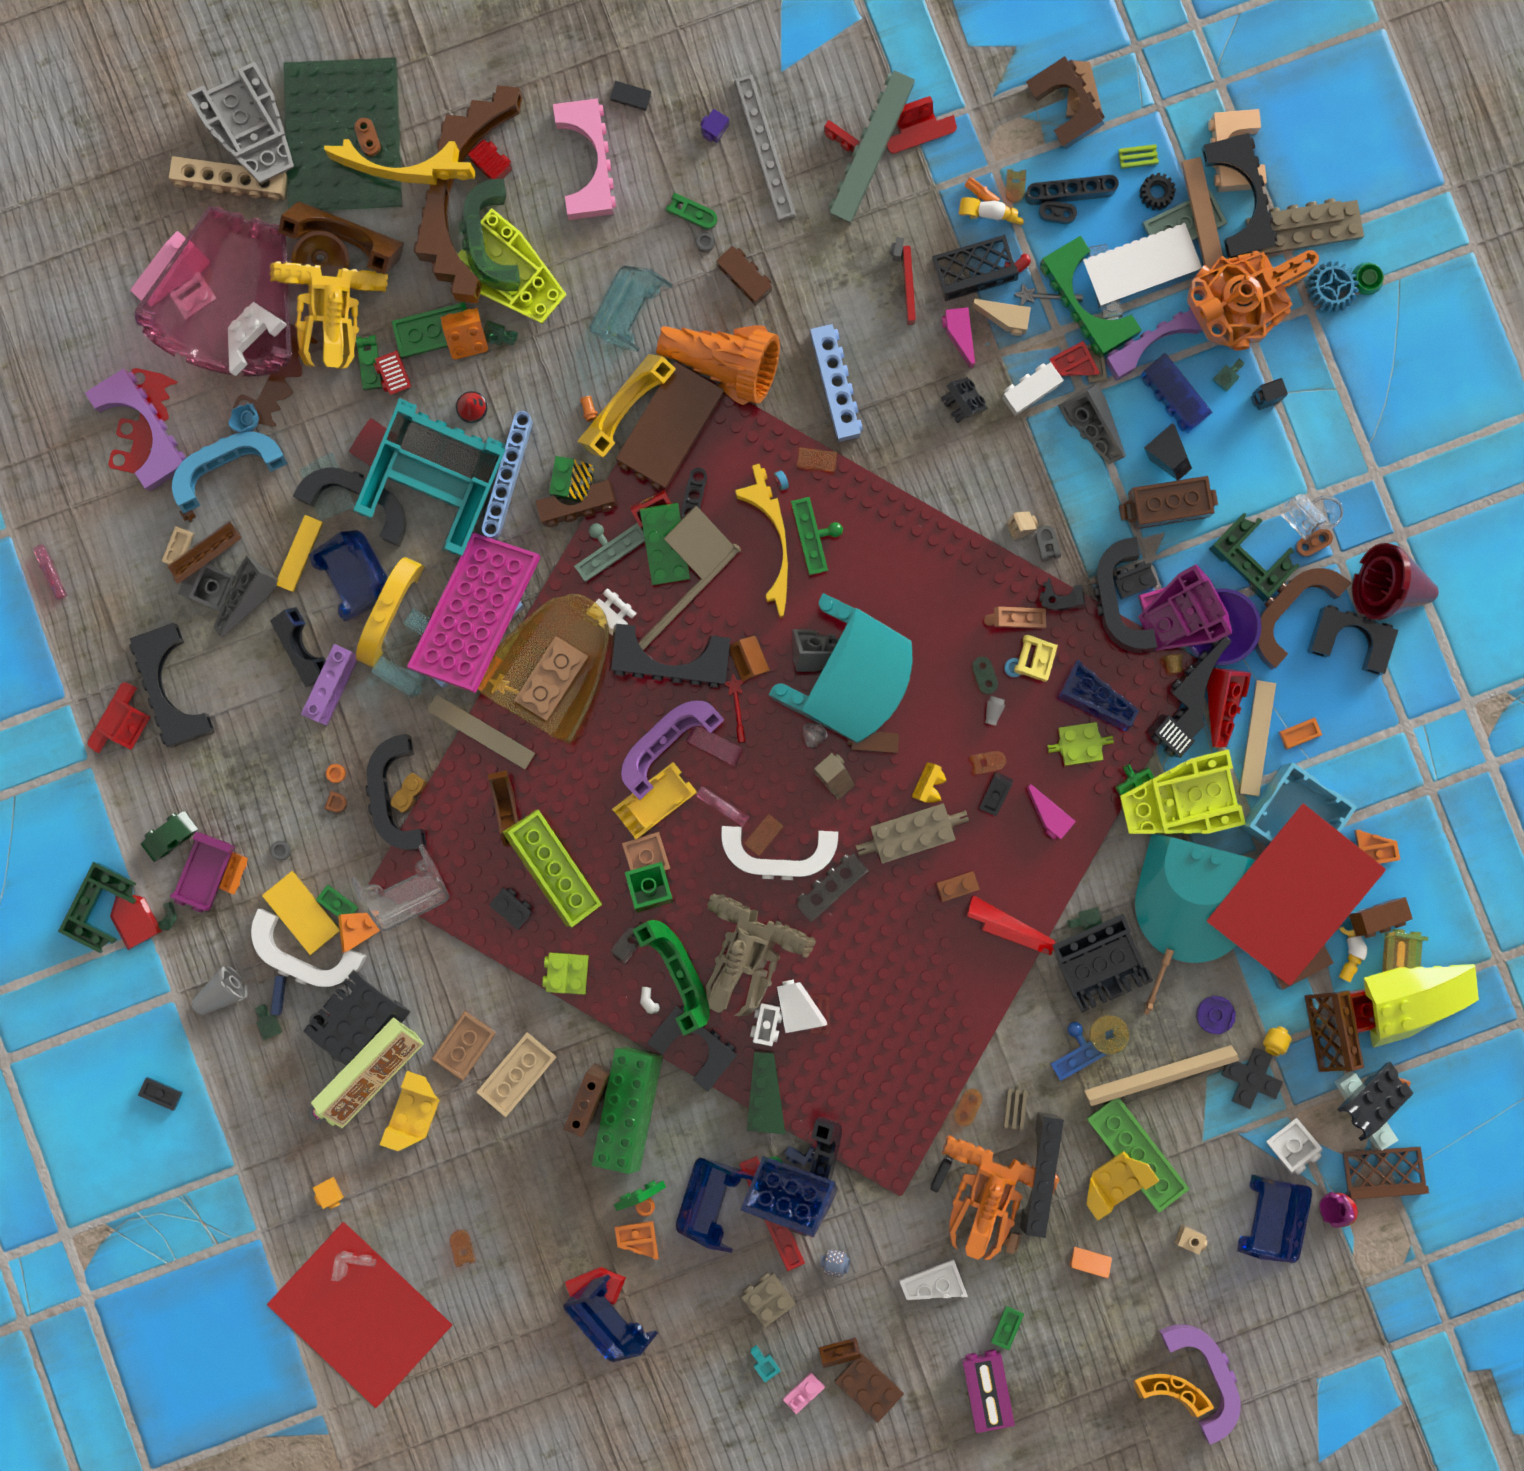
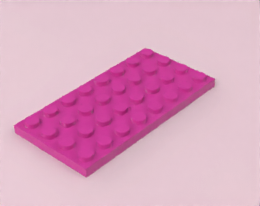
[407,532,541,693]

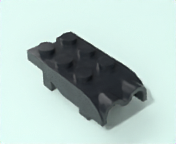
[1337,1062,1414,1141]

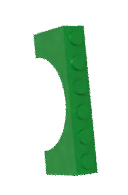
[1040,235,1142,358]

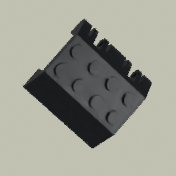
[1052,914,1153,1013]
[303,969,411,1066]

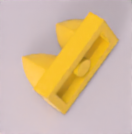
[912,762,946,803]

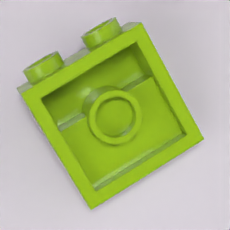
[543,952,589,994]

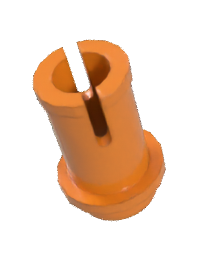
[580,396,598,422]

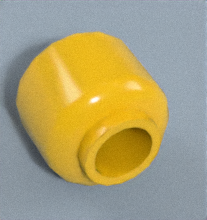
[1263,1026,1292,1057]

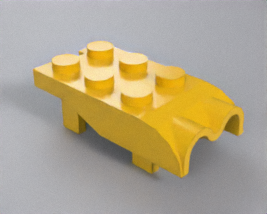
[612,762,697,839]

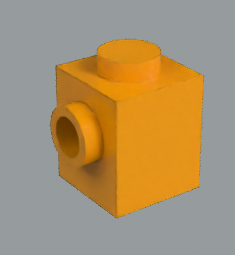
[313,1177,344,1209]

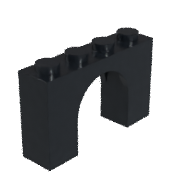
[1307,605,1398,676]
[647,1005,737,1092]

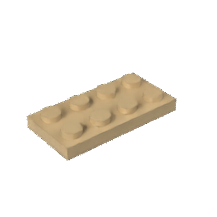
[477,1032,557,1117]

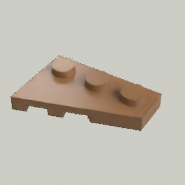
[1066,60,1104,120]

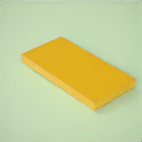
[262,871,340,955]

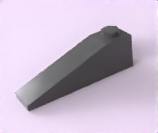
[792,629,839,672]

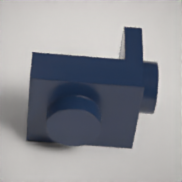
[784,1145,815,1166]

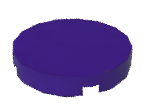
[1196,996,1236,1035]

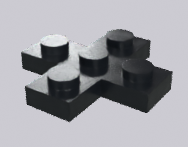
[1221,1048,1283,1109]

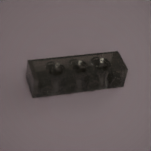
[796,853,869,922]

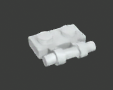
[586,588,637,636]

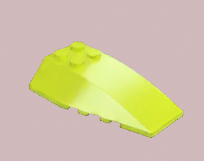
[1120,749,1246,834]
[1364,964,1479,1048]

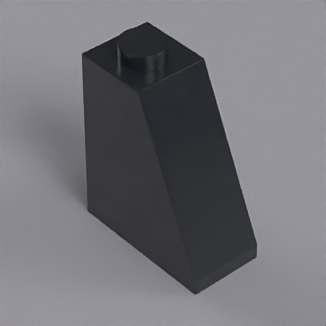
[1144,423,1192,481]

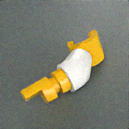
[958,197,1024,225]
[1338,916,1367,982]

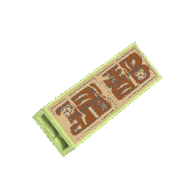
[311,1018,424,1128]

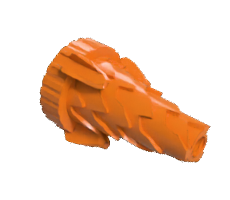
[656,325,780,405]

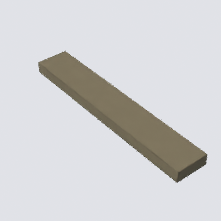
[427,694,536,770]

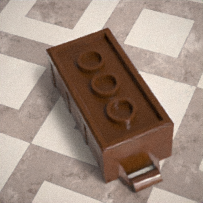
[1119,476,1218,530]

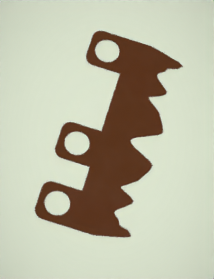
[233,319,318,426]

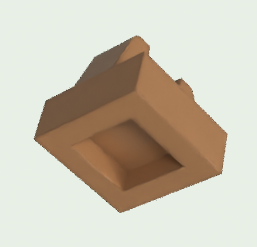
[1003,1232,1022,1254]

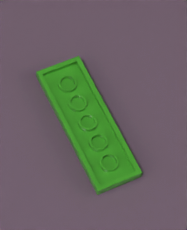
[1086,1098,1189,1213]

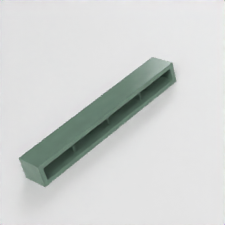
[828,70,915,224]

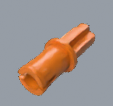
[965,177,1000,201]

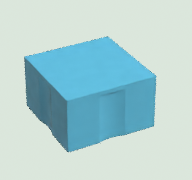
[1239,762,1357,847]

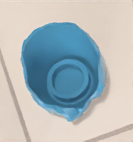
[228,403,259,433]

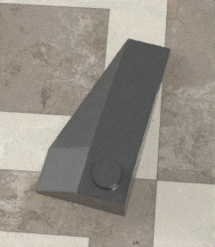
[1058,384,1126,464]
[214,556,278,637]

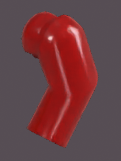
[1004,254,1031,273]

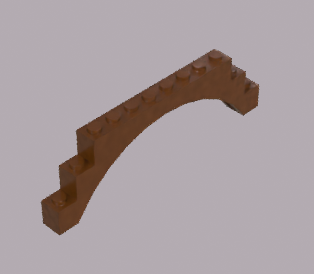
[414,85,523,304]

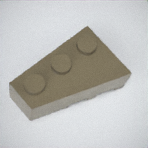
[813,753,855,800]

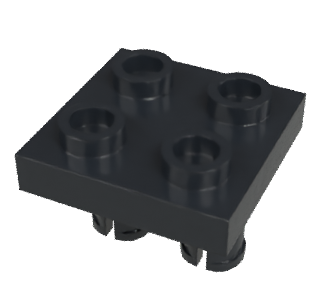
[941,377,988,423]

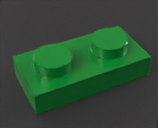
[316,885,359,916]
[990,1305,1024,1350]

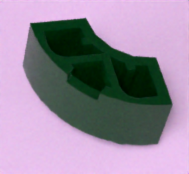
[141,811,198,862]

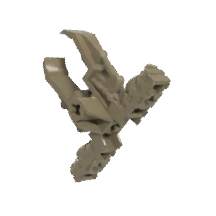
[706,894,816,1016]

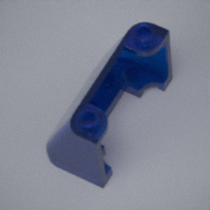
[308,530,388,621]

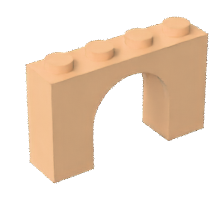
[1208,109,1267,192]

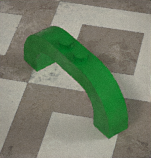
[633,920,710,1036]

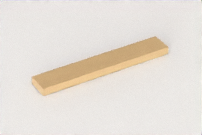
[1239,680,1276,797]

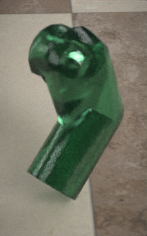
[158,902,177,930]

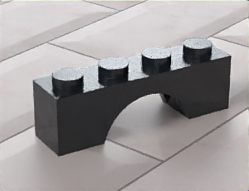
[270,607,326,687]

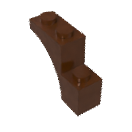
[488,770,519,846]

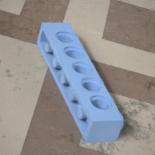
[810,324,863,442]

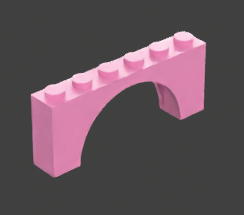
[553,98,616,220]

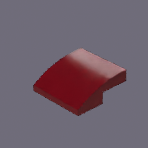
[349,418,397,466]

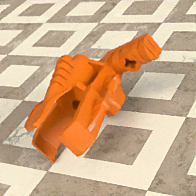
[942,1135,1059,1260]

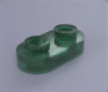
[972,656,998,694]

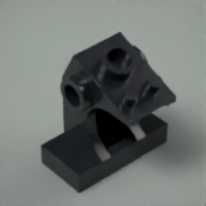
[1039,578,1086,611]

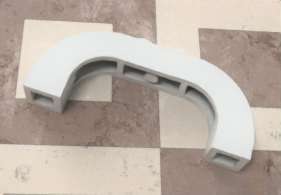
[722,826,838,880]
[251,909,367,987]

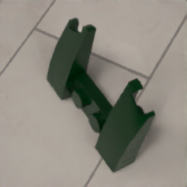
[1209,513,1299,602]
[58,862,136,953]

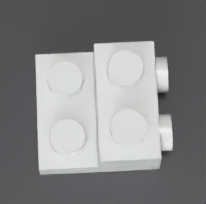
[1266,1118,1322,1175]

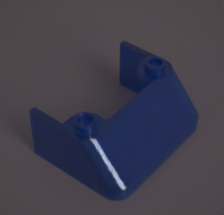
[676,1158,755,1253]
[563,1275,658,1362]

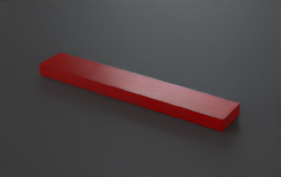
[739,1155,805,1272]

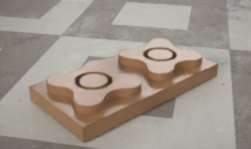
[514,636,588,721]

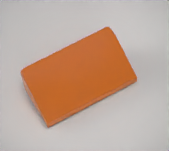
[1069,1246,1112,1278]

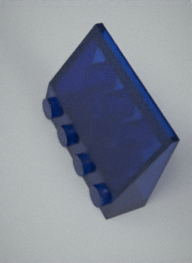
[740,1156,838,1238]

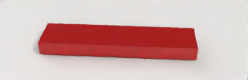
[902,245,916,325]

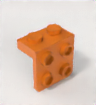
[441,308,488,360]

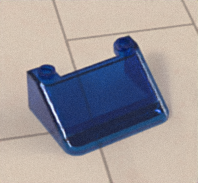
[1237,1174,1312,1263]

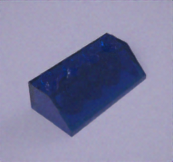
[1141,353,1213,434]

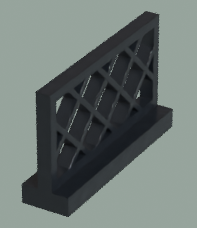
[932,235,1018,301]

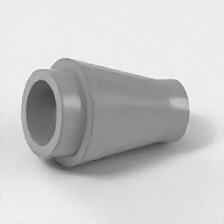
[985,696,1006,725]

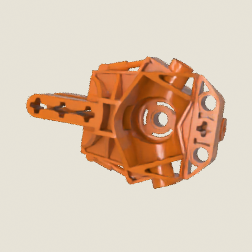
[1187,250,1319,351]

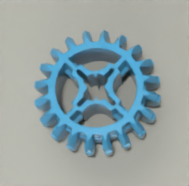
[1307,261,1359,313]

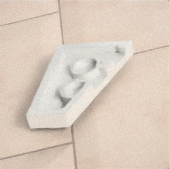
[899,1259,968,1300]

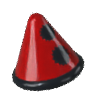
[456,391,488,423]

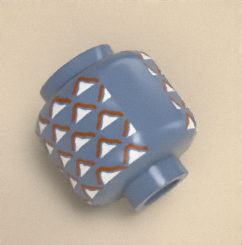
[820,1250,850,1277]

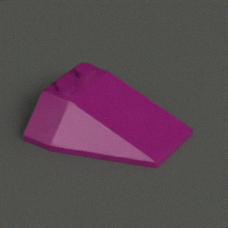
[1138,564,1232,651]

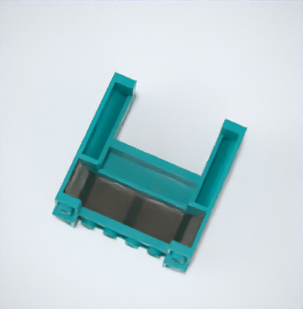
[352,398,506,557]

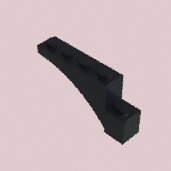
[1169,636,1231,738]

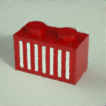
[373,350,412,395]

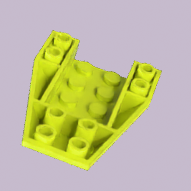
[456,208,567,324]

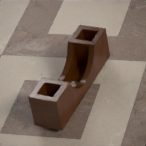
[536,480,618,527]

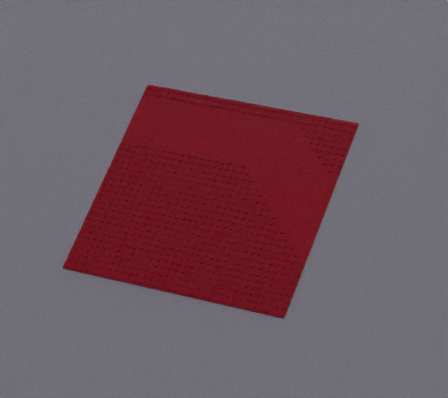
[369,362,1198,1196]

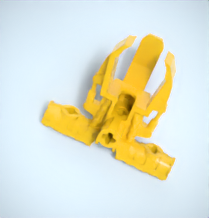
[270,261,388,369]

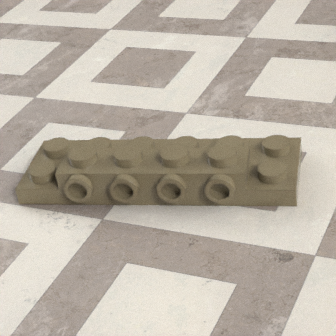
[1245,198,1364,255]

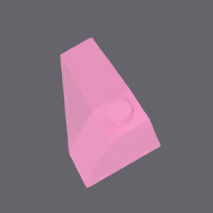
[130,231,210,304]

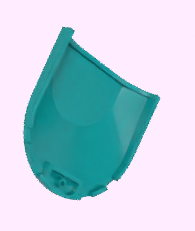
[1135,834,1256,963]

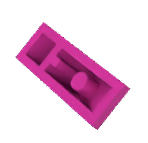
[941,307,975,368]
[1026,784,1076,840]

